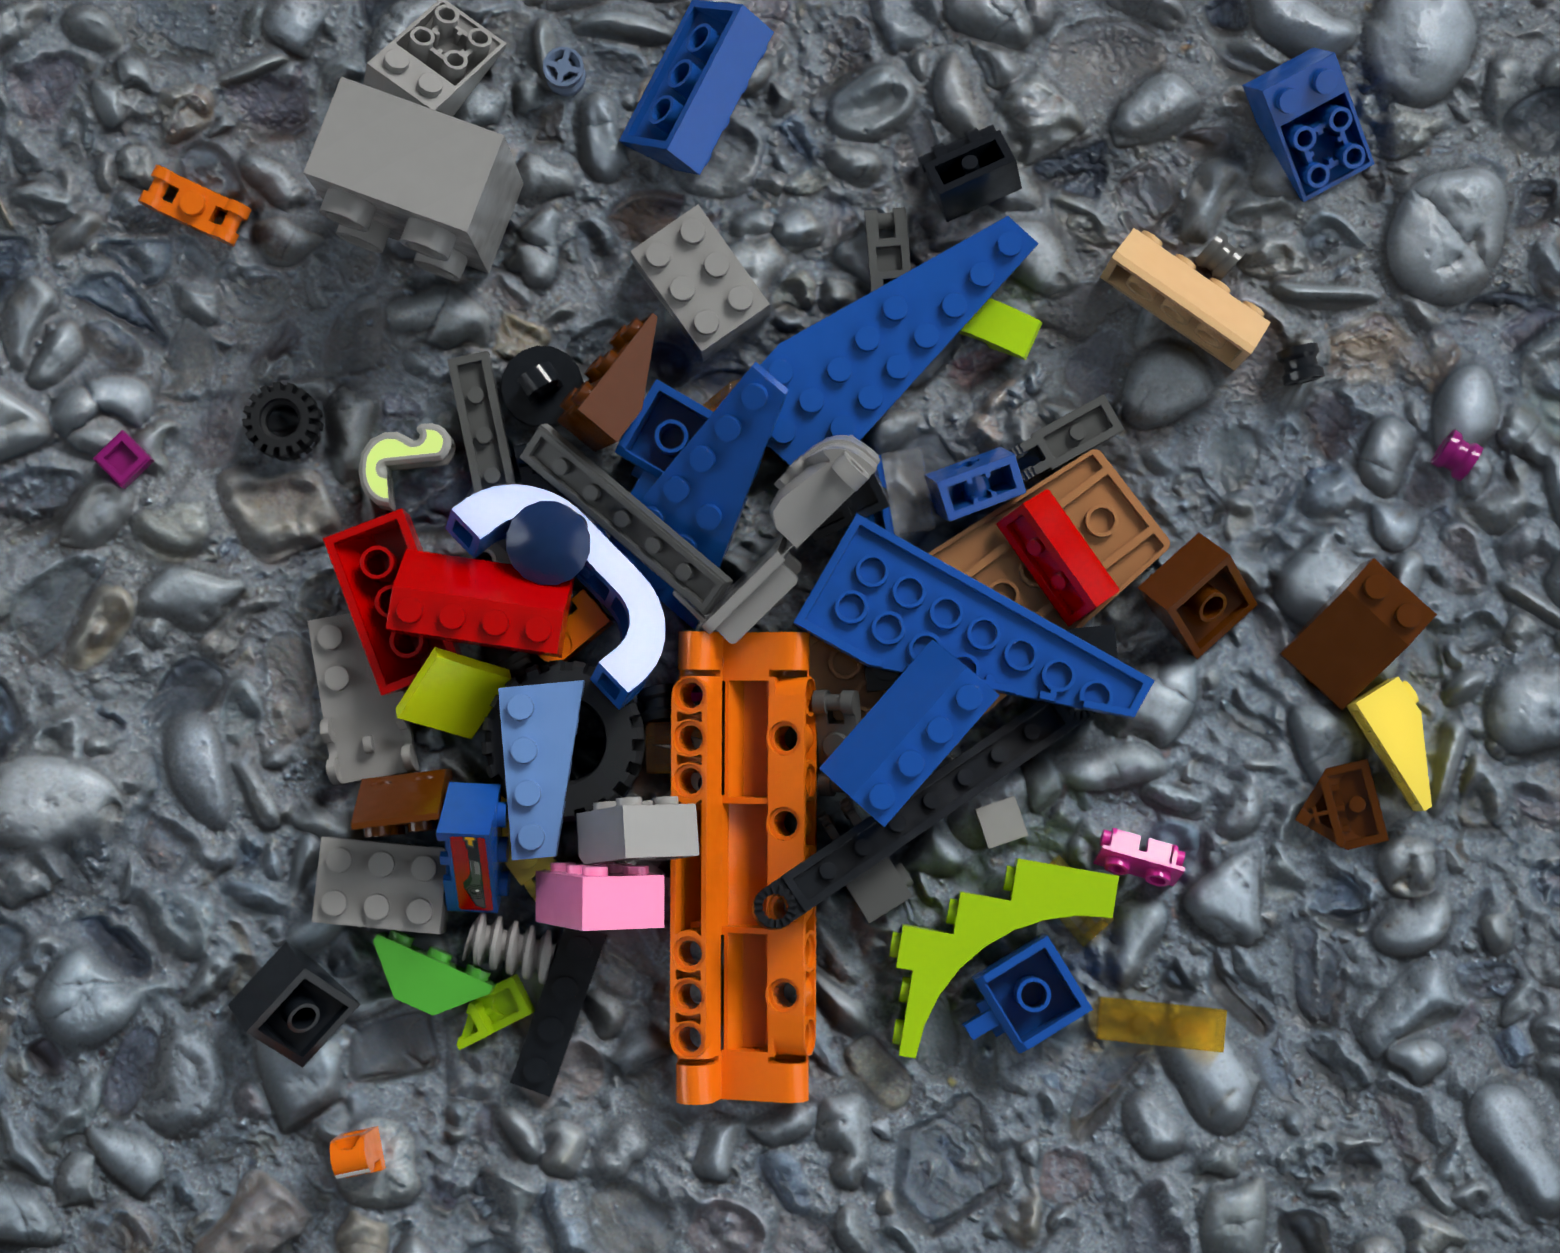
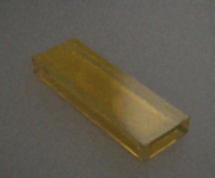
[1095,996,1227,1052]

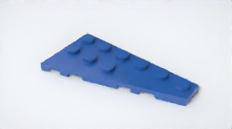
[608,362,789,630]

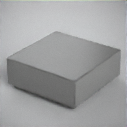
[974,796,1029,849]

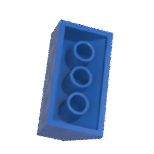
[619,0,774,175]
[819,639,1000,827]

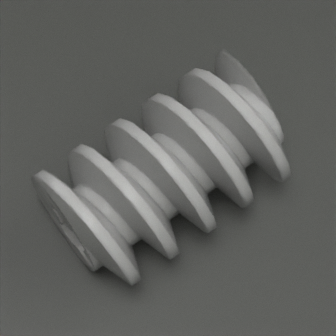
[462,912,557,985]

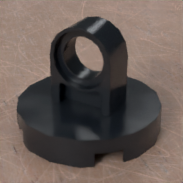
[501,346,584,428]

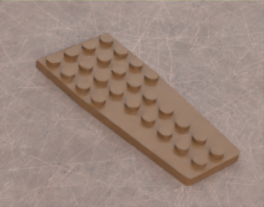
[810,449,1170,720]

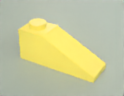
[1346,677,1432,811]

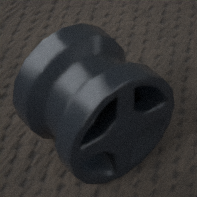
[1276,343,1325,386]
[636,683,675,725]

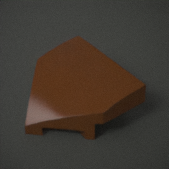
[1295,758,1389,850]

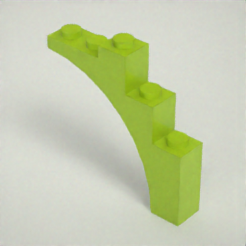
[889,858,1119,1059]

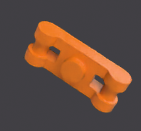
[138,164,252,247]

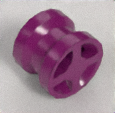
[1430,429,1483,482]

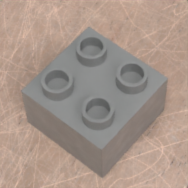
[303,76,524,281]

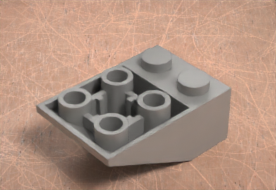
[363,0,507,117]

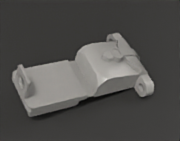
[672,435,880,644]

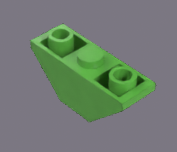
[373,930,497,1016]

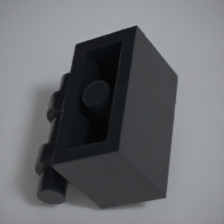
[917,124,1022,222]

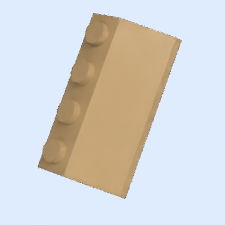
[1100,228,1271,371]

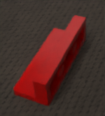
[996,489,1119,627]

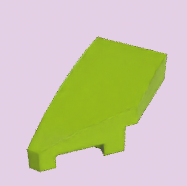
[456,973,535,1050]

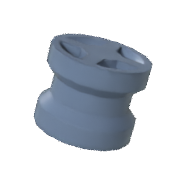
[543,47,586,97]

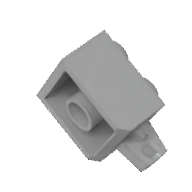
[576,796,699,865]

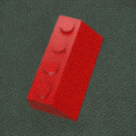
[323,508,462,696]
[385,549,574,658]

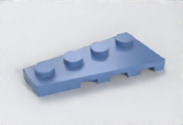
[498,680,585,860]

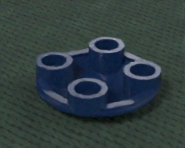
[506,501,590,585]

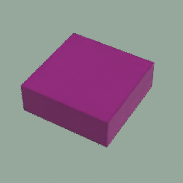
[93,430,155,489]

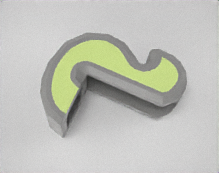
[359,423,456,511]

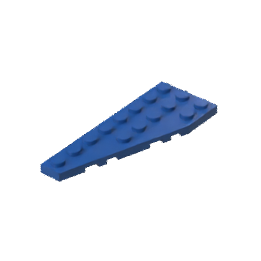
[760,216,1039,466]
[793,513,1155,719]

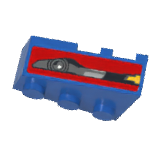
[436,782,510,913]

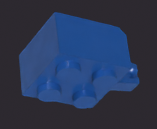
[615,379,713,501]
[962,933,1093,1054]

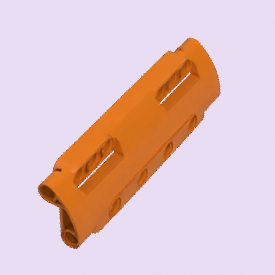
[670,631,817,1105]

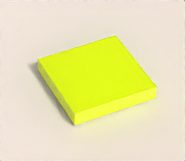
[395,647,511,739]

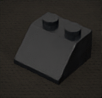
[228,942,360,1068]

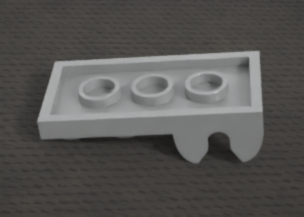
[307,613,419,785]

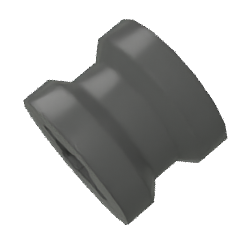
[1194,231,1246,281]

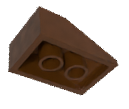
[1279,558,1437,710]

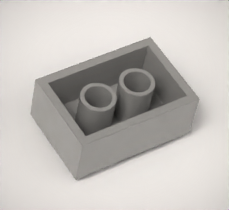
[630,204,770,362]
[312,836,449,935]

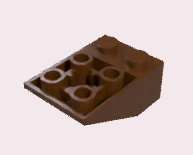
[557,313,658,452]
[351,769,453,838]

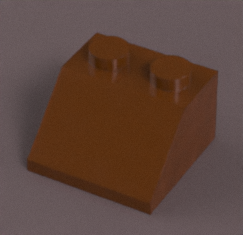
[1137,533,1258,659]

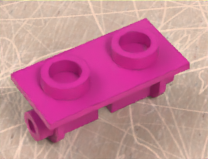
[1093,828,1185,886]

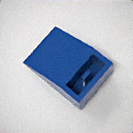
[1242,47,1375,202]

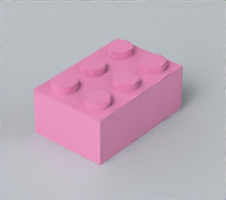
[535,862,664,931]

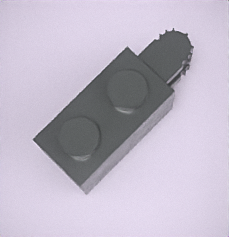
[817,797,914,923]

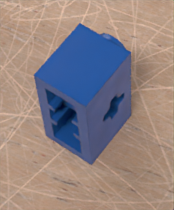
[924,447,1027,522]

